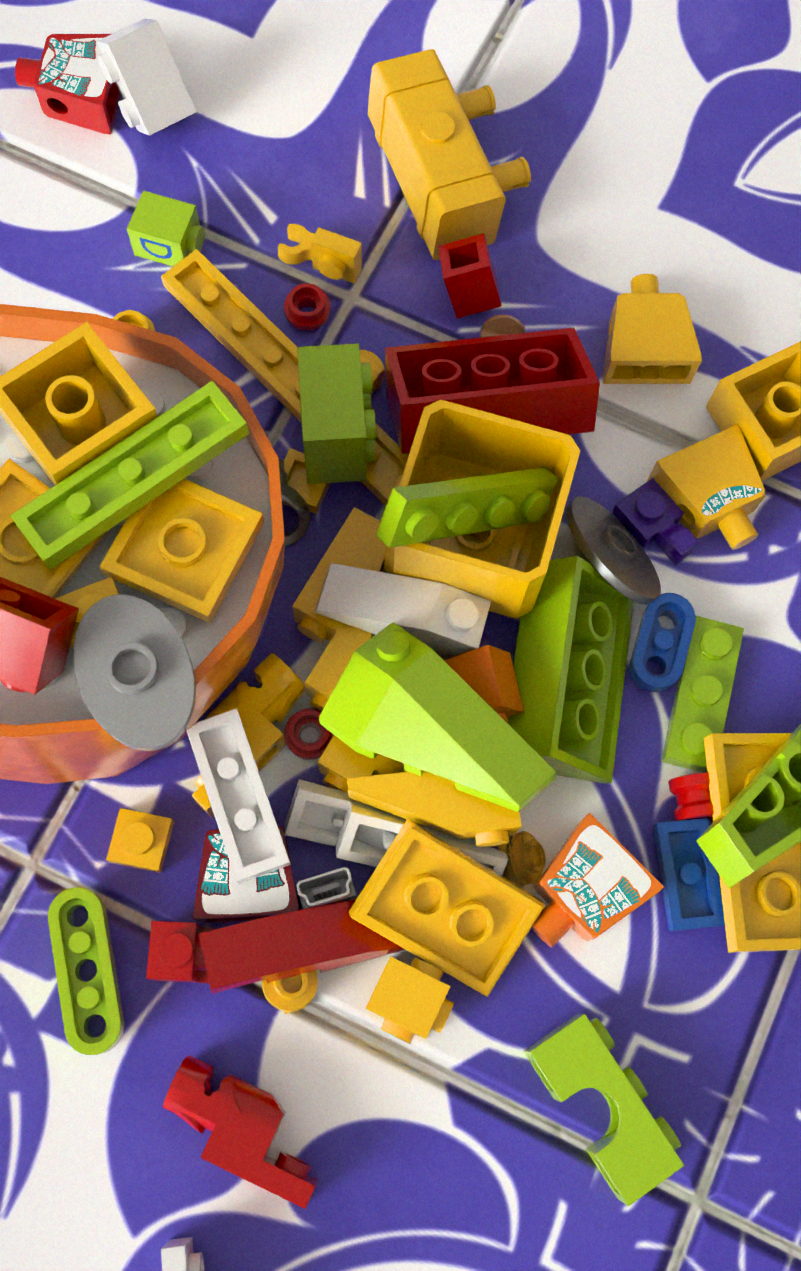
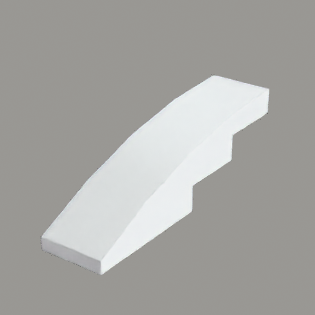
[284,779,508,876]

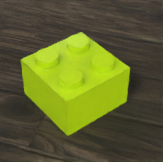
[297,343,376,484]

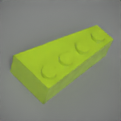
[696,724,801,888]

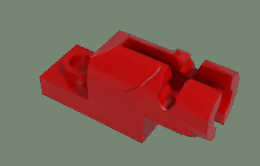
[162,1055,317,1209]

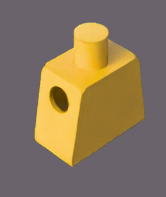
[602,274,702,384]

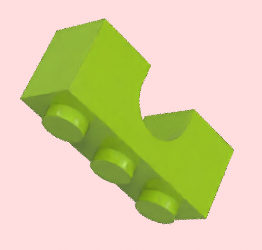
[523,1014,685,1207]

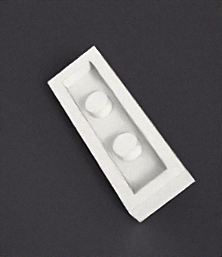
[186,708,291,884]

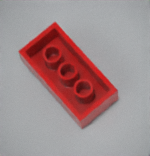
[385,328,600,454]

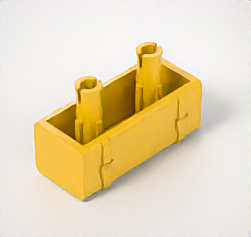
[368,49,531,260]

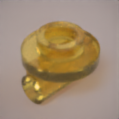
[498,831,546,887]

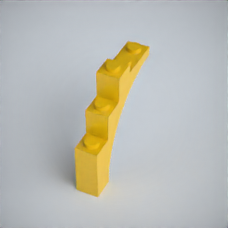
[292,507,408,793]

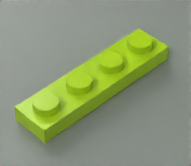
[10,381,250,570]
[376,467,559,548]

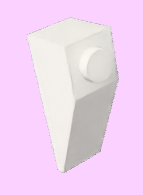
[314,563,491,660]

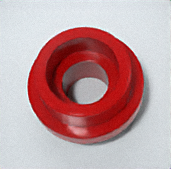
[284,283,331,330]
[284,708,334,760]

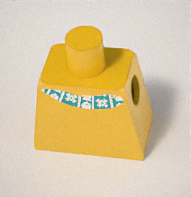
[647,424,765,550]

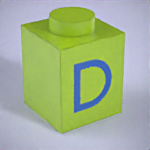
[127,190,205,266]

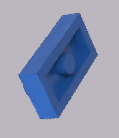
[652,818,725,932]

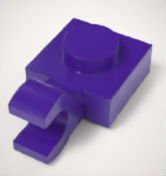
[613,478,698,565]

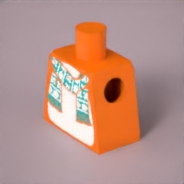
[531,812,664,948]

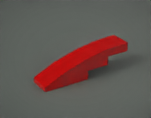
[198,899,405,994]

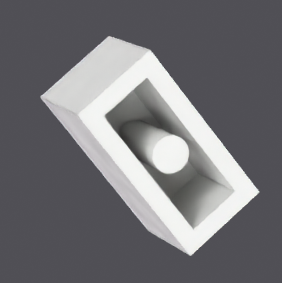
[97,18,196,136]

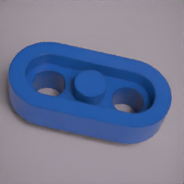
[629,593,696,692]

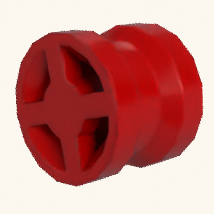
[668,772,714,821]

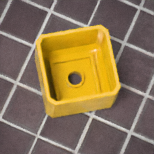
[384,400,580,619]

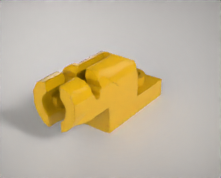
[192,653,306,819]

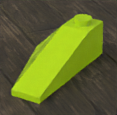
[319,622,556,812]

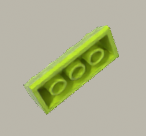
[507,556,634,783]

